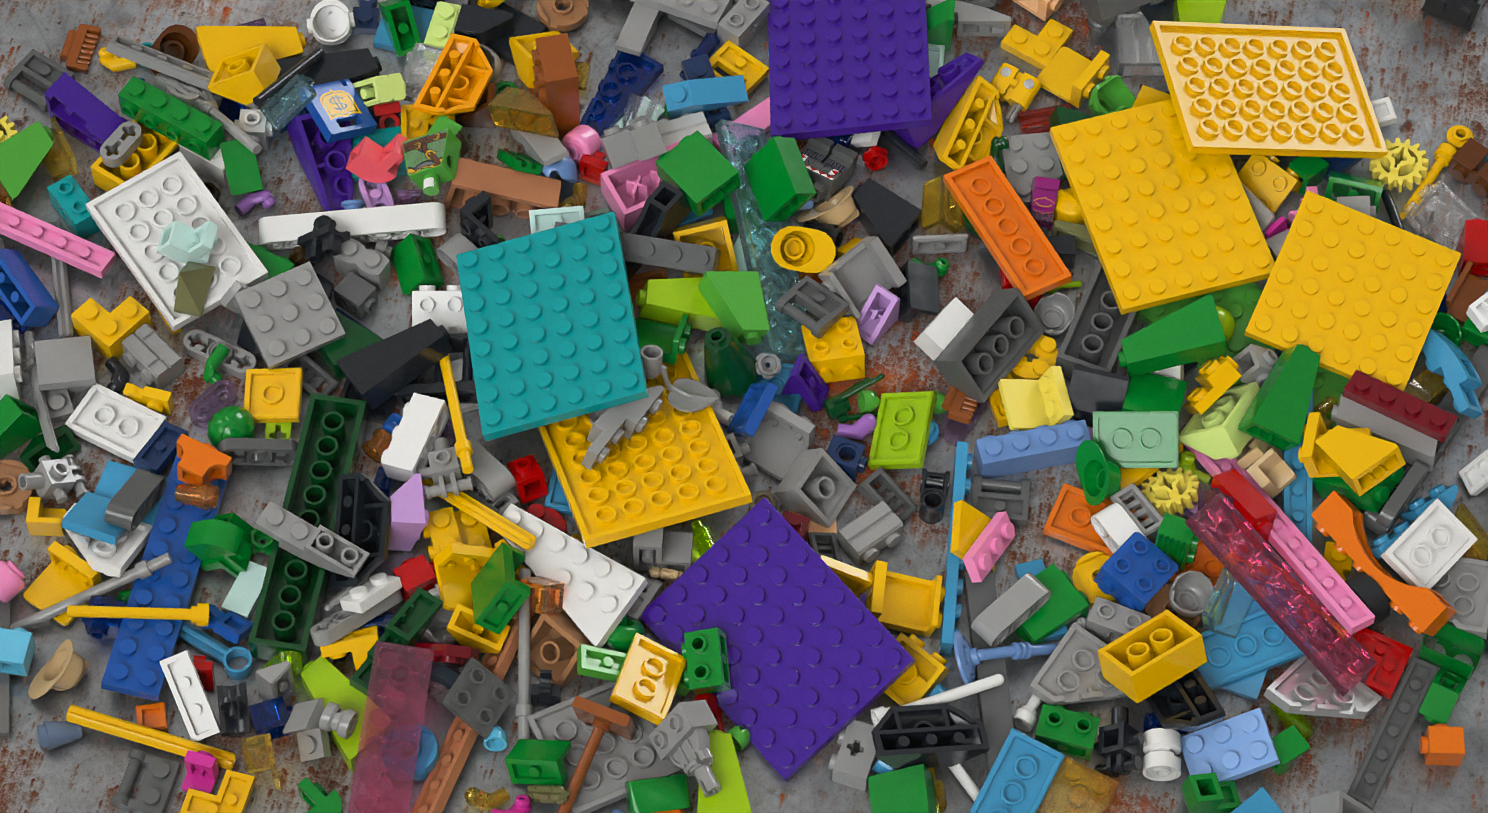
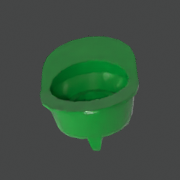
[1076,440,1121,506]

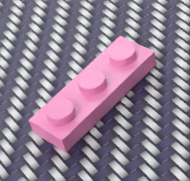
[962,511,1016,583]

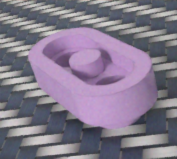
[358,178,394,208]

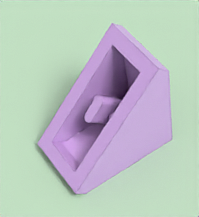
[856,284,900,345]

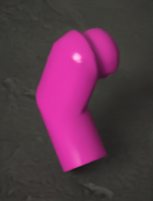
[491,794,532,813]

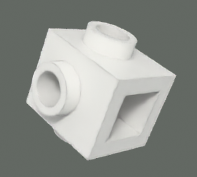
[234,108,274,151]

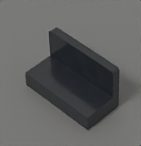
[896,261,940,323]

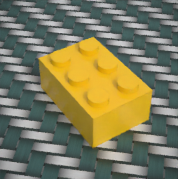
[1097,610,1207,704]

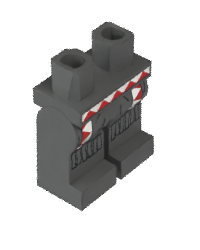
[800,137,859,203]

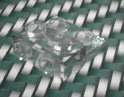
[1402,180,1479,249]

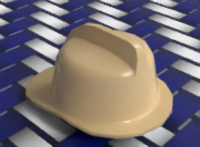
[797,186,859,228]
[28,639,89,699]

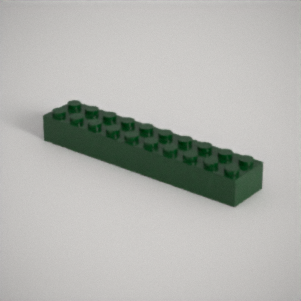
[248,393,369,666]

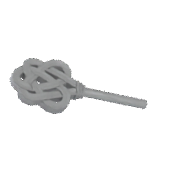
[153,72,262,154]

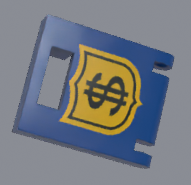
[299,79,377,143]

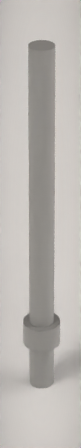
[10,552,173,630]
[515,569,533,741]

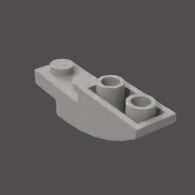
[581,385,665,471]
[254,501,370,578]

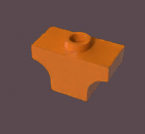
[176,434,232,492]

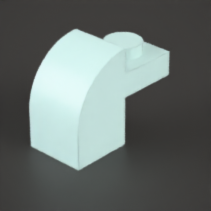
[157,220,218,264]

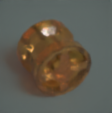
[362,428,392,464]

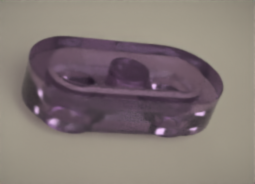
[188,380,238,428]

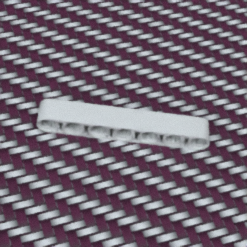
[258,202,446,250]

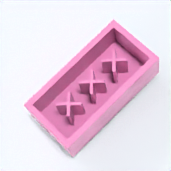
[600,141,680,232]

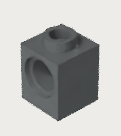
[333,271,378,320]

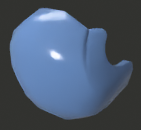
[538,156,578,183]

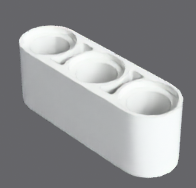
[1091,502,1145,554]

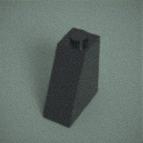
[851,178,922,258]

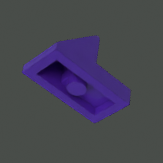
[781,354,830,412]

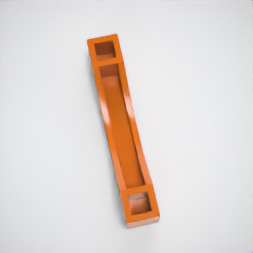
[1311,491,1457,636]

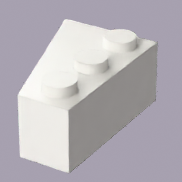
[0,319,23,401]

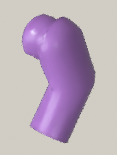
[837,413,877,440]

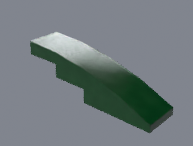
[350,587,443,700]

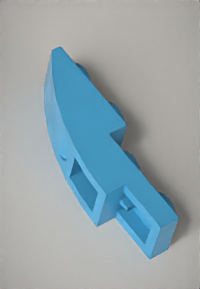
[1422,328,1484,419]
[1370,484,1458,559]

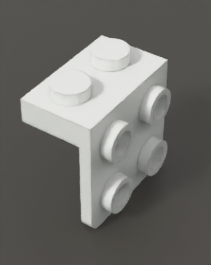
[412,285,467,334]

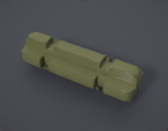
[525,784,570,804]

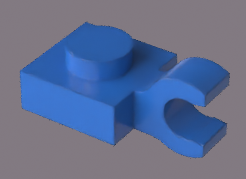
[202,604,253,644]

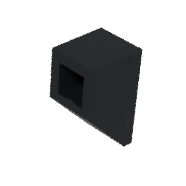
[454,4,515,47]

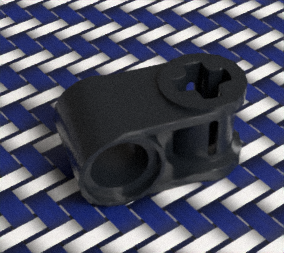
[919,468,950,524]

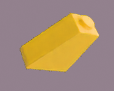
[1315,425,1406,497]

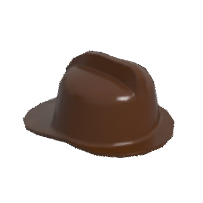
[150,24,200,76]

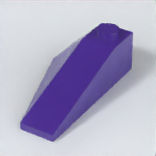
[893,52,984,149]
[287,113,353,212]

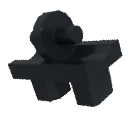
[297,215,350,264]
[217,682,251,738]

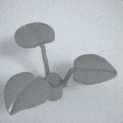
[589,345,719,424]

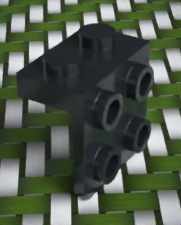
[1422,0,1487,32]
[459,190,501,249]

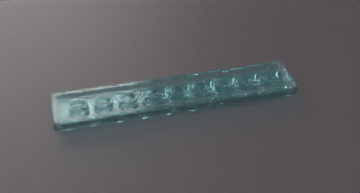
[715,119,808,361]

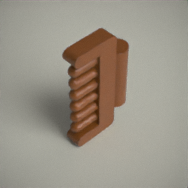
[60,24,102,74]
[942,385,979,424]

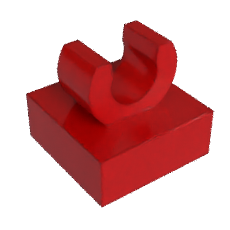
[372,101,401,129]
[579,151,609,186]
[193,655,215,691]

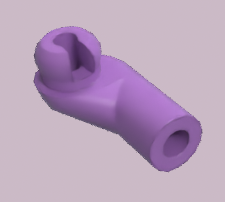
[234,189,276,216]

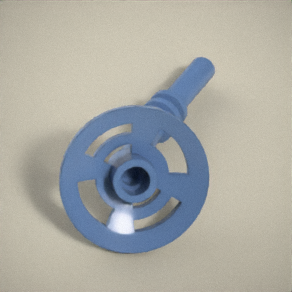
[953,630,1057,684]

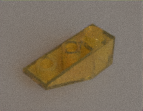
[488,87,559,138]

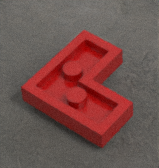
[1347,628,1413,700]

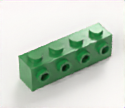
[118,76,226,161]

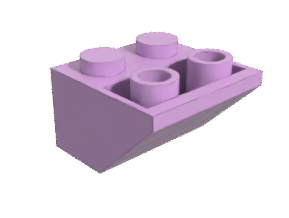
[388,473,429,551]

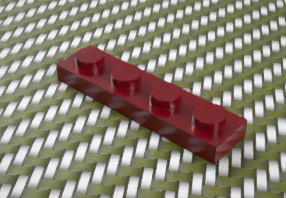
[1342,370,1458,443]

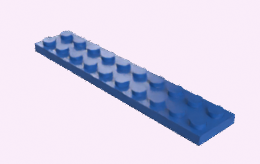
[101,454,234,702]

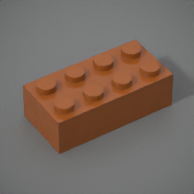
[532,33,580,142]

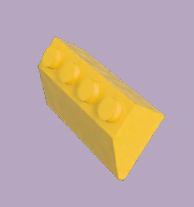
[91,119,179,192]

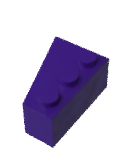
[44,72,128,153]

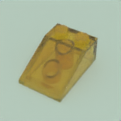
[1037,756,1119,813]

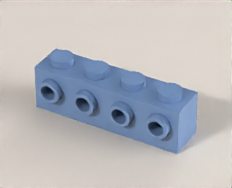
[974,420,1091,478]

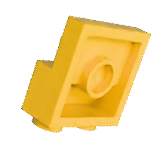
[1182,356,1242,415]
[422,506,492,563]
[884,632,950,706]

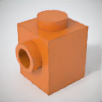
[1419,723,1465,766]

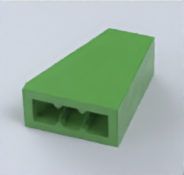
[0,121,55,204]
[698,271,770,345]

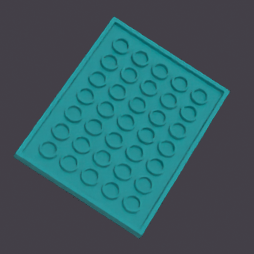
[456,211,649,441]

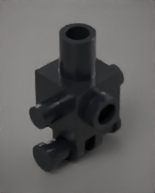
[1094,706,1145,779]

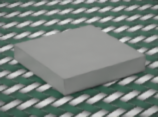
[34,336,96,391]

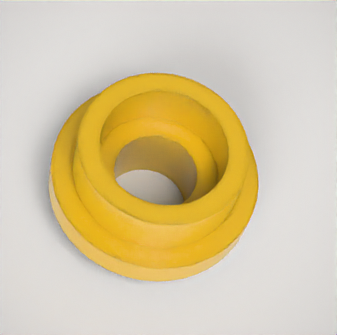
[1446,125,1473,151]

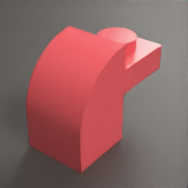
[346,133,407,183]

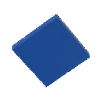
[726,382,779,437]

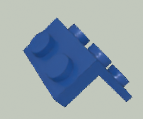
[1094,532,1178,613]

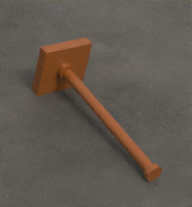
[557,695,636,813]

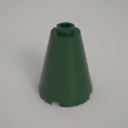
[704,327,758,398]

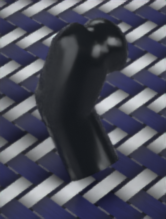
[105,357,130,394]

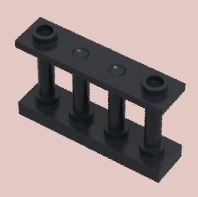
[395,333,478,409]

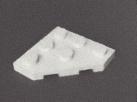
[63,503,153,578]

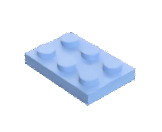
[1181,708,1280,782]

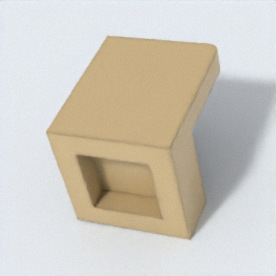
[1246,448,1297,499]

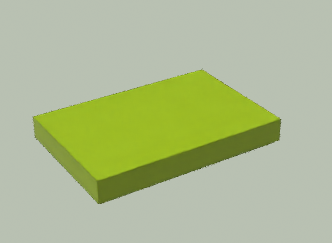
[868,391,937,470]

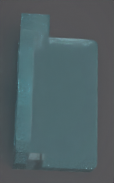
[260,74,317,131]
[1202,567,1256,638]

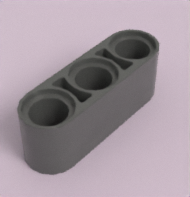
[104,468,167,531]

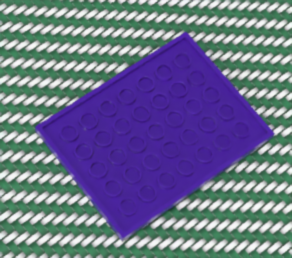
[768,0,933,140]
[641,497,916,782]

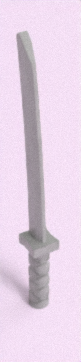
[22,331,59,452]

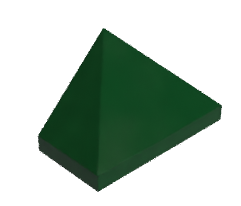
[19,425,81,473]

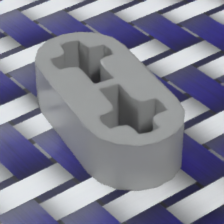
[100,121,143,168]

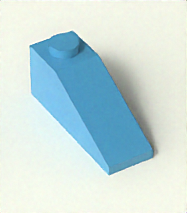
[663,75,749,119]

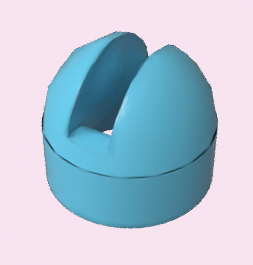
[483,726,507,752]

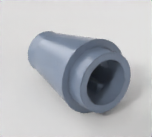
[37,721,82,750]

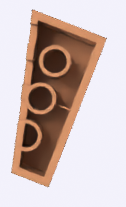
[443,157,562,220]

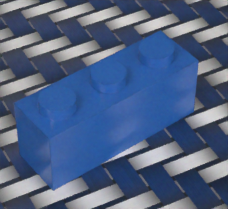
[0,249,59,327]

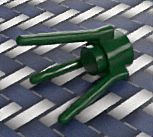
[823,374,885,423]

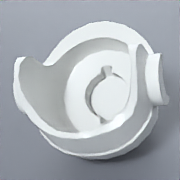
[306,0,356,45]

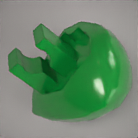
[604,613,645,653]

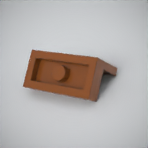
[1441,261,1488,327]

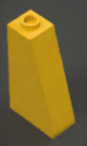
[195,26,306,72]

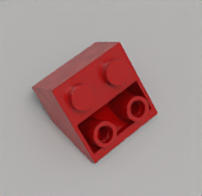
[1456,218,1488,277]

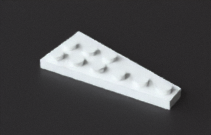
[502,503,648,648]

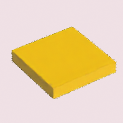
[244,367,303,423]
[950,500,995,572]

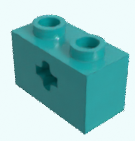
[47,174,101,239]

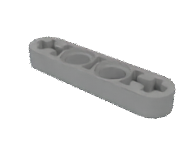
[310,589,403,646]

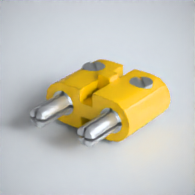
[990,63,1042,123]

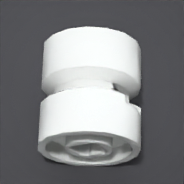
[1143,728,1181,782]

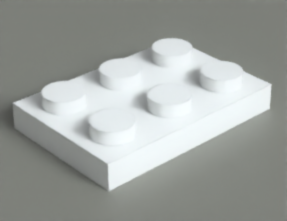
[64,383,167,464]
[1381,498,1478,589]

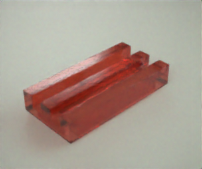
[1017,103,1071,134]

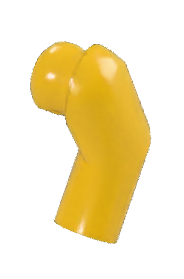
[98,47,137,72]

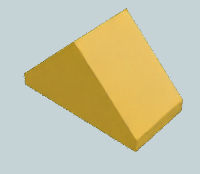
[446,604,511,653]

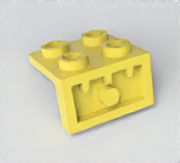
[998,366,1074,431]

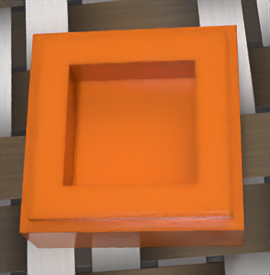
[136,702,168,733]

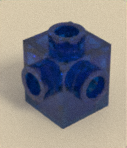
[81,596,126,640]

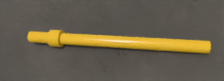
[439,354,474,474]

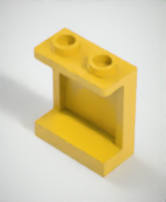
[865,560,945,638]

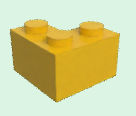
[71,296,153,359]

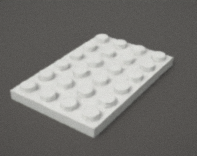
[86,151,269,331]

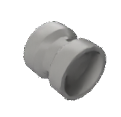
[319,701,359,739]

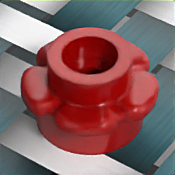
[862,146,888,171]

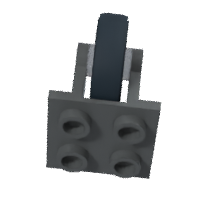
[418,657,516,739]

